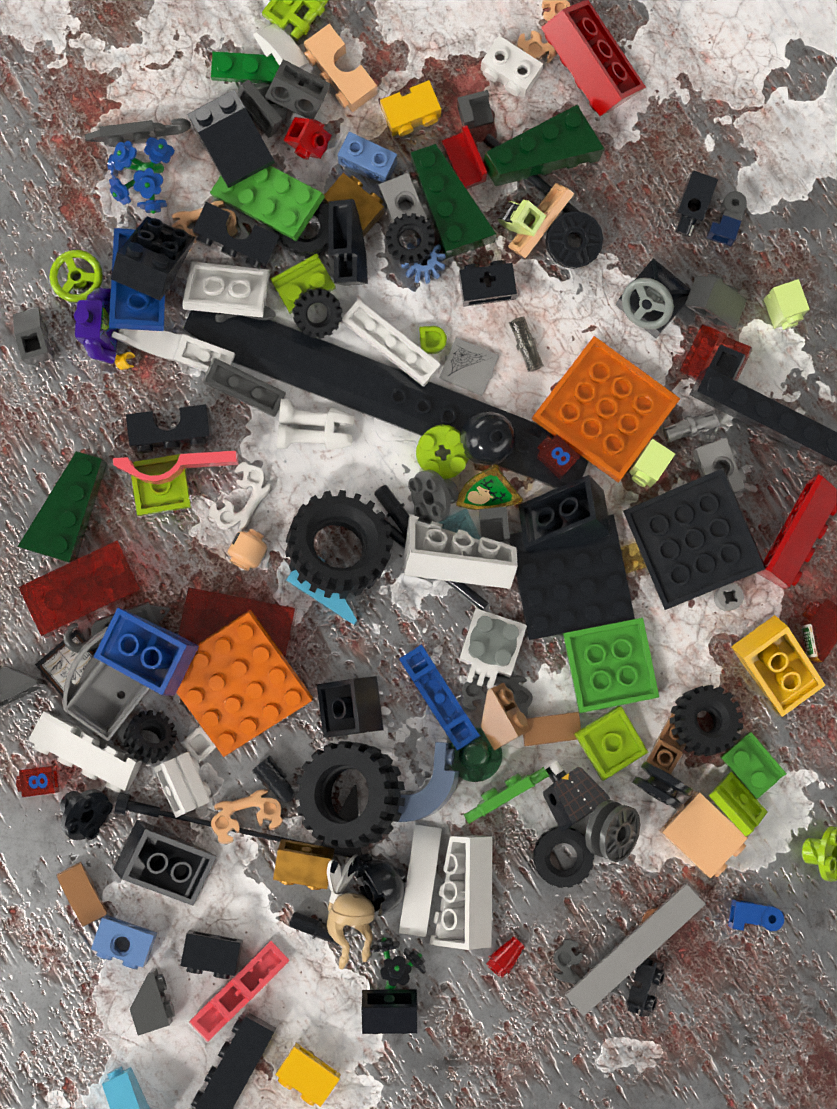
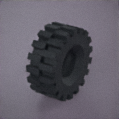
[669,685,744,756]

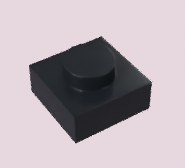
[709,344,745,380]

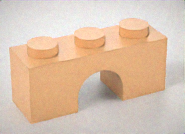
[304,24,378,112]

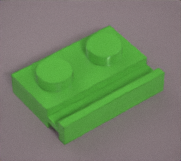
[720,732,787,799]

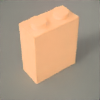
[659,791,748,878]

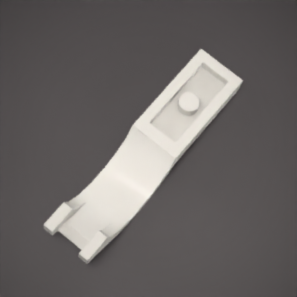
[112,329,235,372]

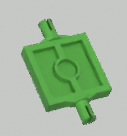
[463,767,549,824]

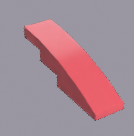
[189,941,290,1042]

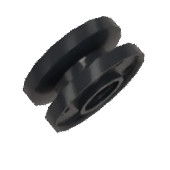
[545,211,604,269]
[632,761,694,812]

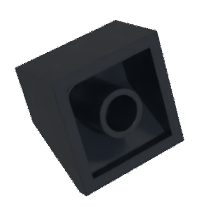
[317,676,384,738]

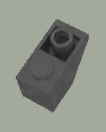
[13,307,54,366]
[130,968,175,1036]

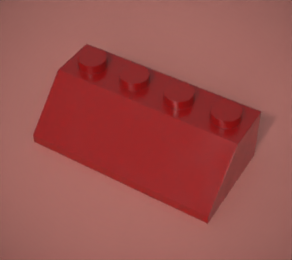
[541,0,646,117]
[756,474,837,589]

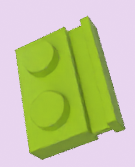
[271,254,336,314]
[709,772,768,837]

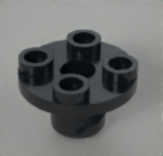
[60,789,113,840]

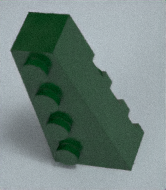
[410,144,497,259]

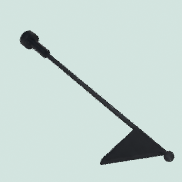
[114,785,372,863]

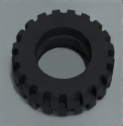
[295,741,405,848]

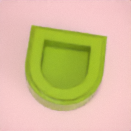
[419,326,447,354]

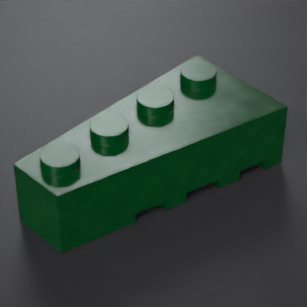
[483,105,604,186]
[17,451,107,565]

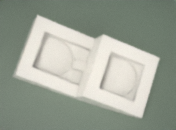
[253,24,309,68]

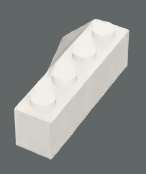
[404,514,518,589]
[28,711,143,793]
[429,835,492,950]

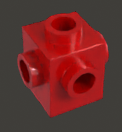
[283,117,332,160]

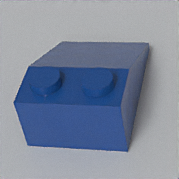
[94,608,199,696]

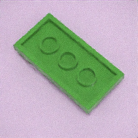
[210,166,325,241]

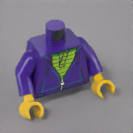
[74,288,135,370]

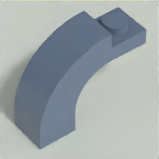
[393,742,460,822]

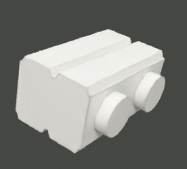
[154,752,211,818]

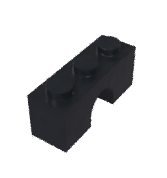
[193,202,280,269]
[126,404,213,453]

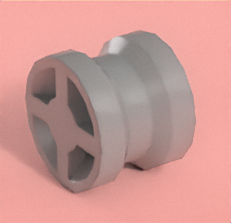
[714,583,744,611]

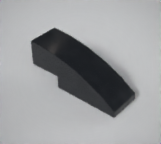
[328,199,368,286]

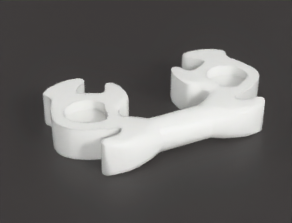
[209,462,271,531]

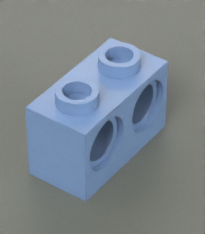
[337,132,397,184]

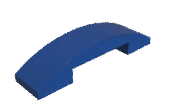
[399,644,480,751]

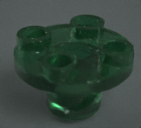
[450,727,502,782]

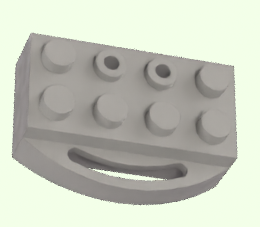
[63,627,149,741]

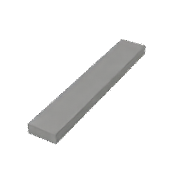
[565,883,706,1016]

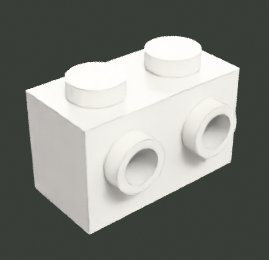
[481,36,543,98]

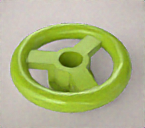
[49,250,103,302]

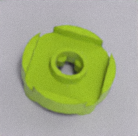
[416,425,469,479]

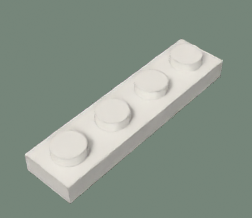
[342,299,441,387]

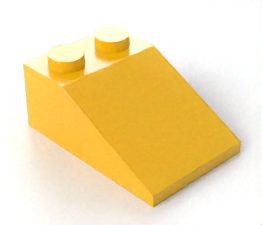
[731,615,826,717]

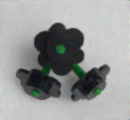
[370,937,426,989]

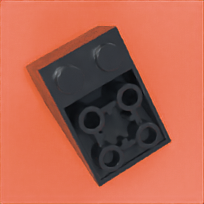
[111,216,196,300]

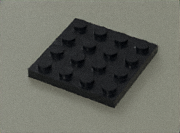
[623,468,766,610]
[509,514,635,640]

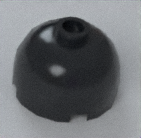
[460,411,516,466]
[355,859,406,916]

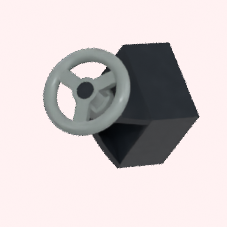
[616,258,691,339]

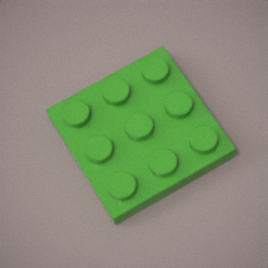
[563,618,659,713]

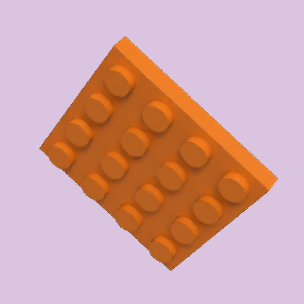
[532,336,680,483]
[176,610,313,757]

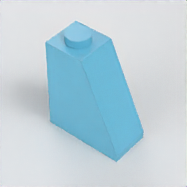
[102,1066,150,1109]

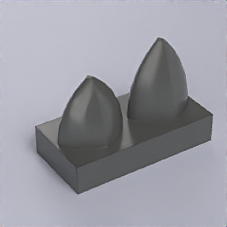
[237,80,287,138]

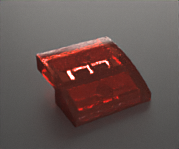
[679,324,752,381]

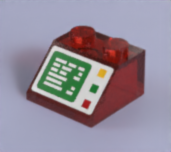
[800,598,837,664]

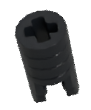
[252,756,295,803]

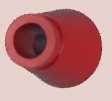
[486,936,525,978]

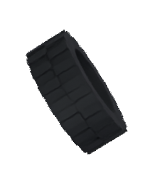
[278,201,329,258]
[533,827,594,888]

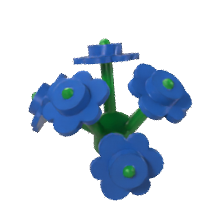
[108,137,175,214]

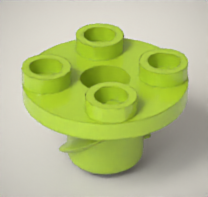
[802,826,837,882]

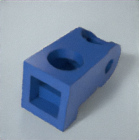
[728,899,784,931]

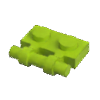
[262,0,329,41]

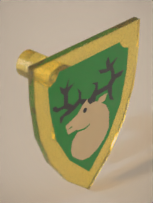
[456,465,523,510]

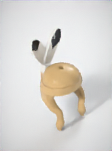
[327,854,375,970]

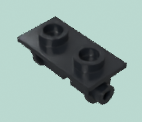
[626,958,665,1017]

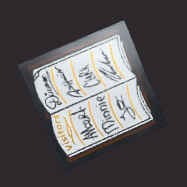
[35,629,96,698]

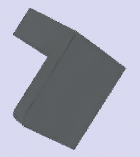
[457,90,494,129]
[479,506,510,542]

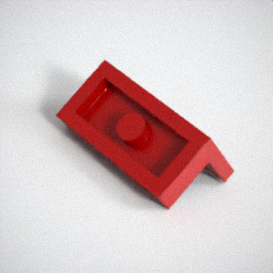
[442,125,487,189]

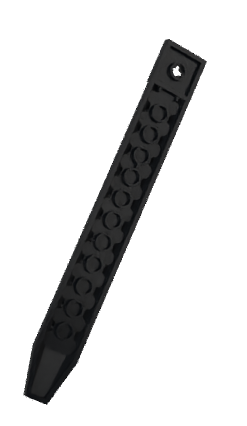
[183,310,589,488]

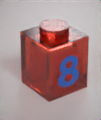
[537,434,581,479]
[16,765,60,797]

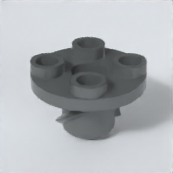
[408,470,459,523]

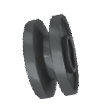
[585,800,641,863]

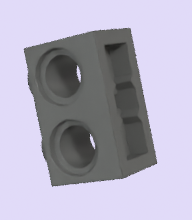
[265,59,331,119]

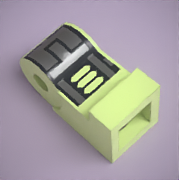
[498,200,546,236]

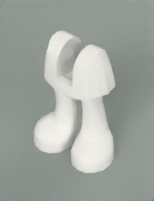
[277,399,355,450]

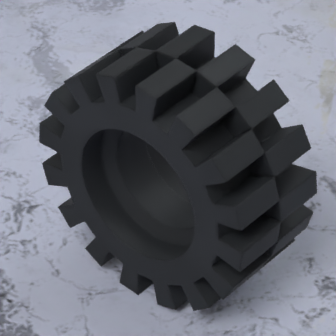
[386,213,435,266]
[292,288,343,338]
[123,710,177,764]

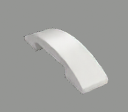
[399,824,442,937]

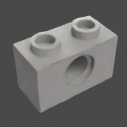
[379,173,431,239]
[692,438,746,493]

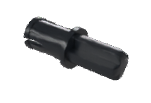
[374,485,409,535]
[289,912,344,946]

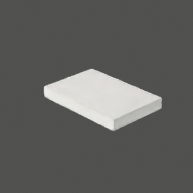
[182,261,270,317]

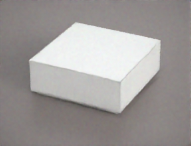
[181,726,217,763]

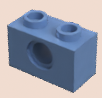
[91,915,157,969]

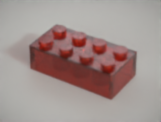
[18,540,144,637]
[179,587,297,660]

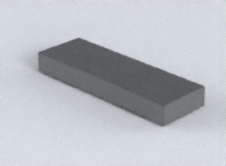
[202,358,286,417]

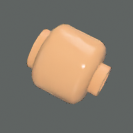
[227,529,268,571]

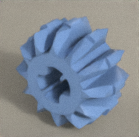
[401,238,446,284]

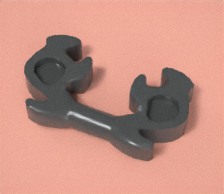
[462,673,533,716]
[553,939,620,1000]

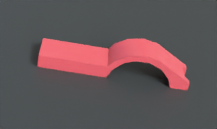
[113,451,239,485]

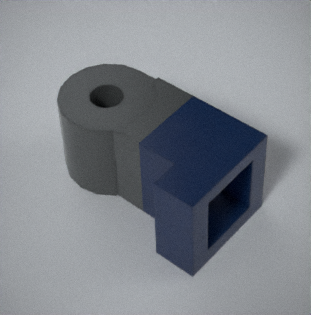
[706,191,747,247]

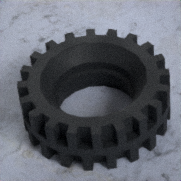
[285,490,393,599]

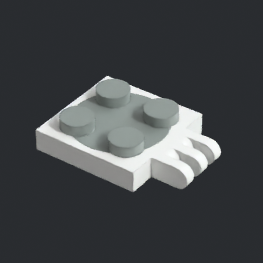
[459,608,527,689]

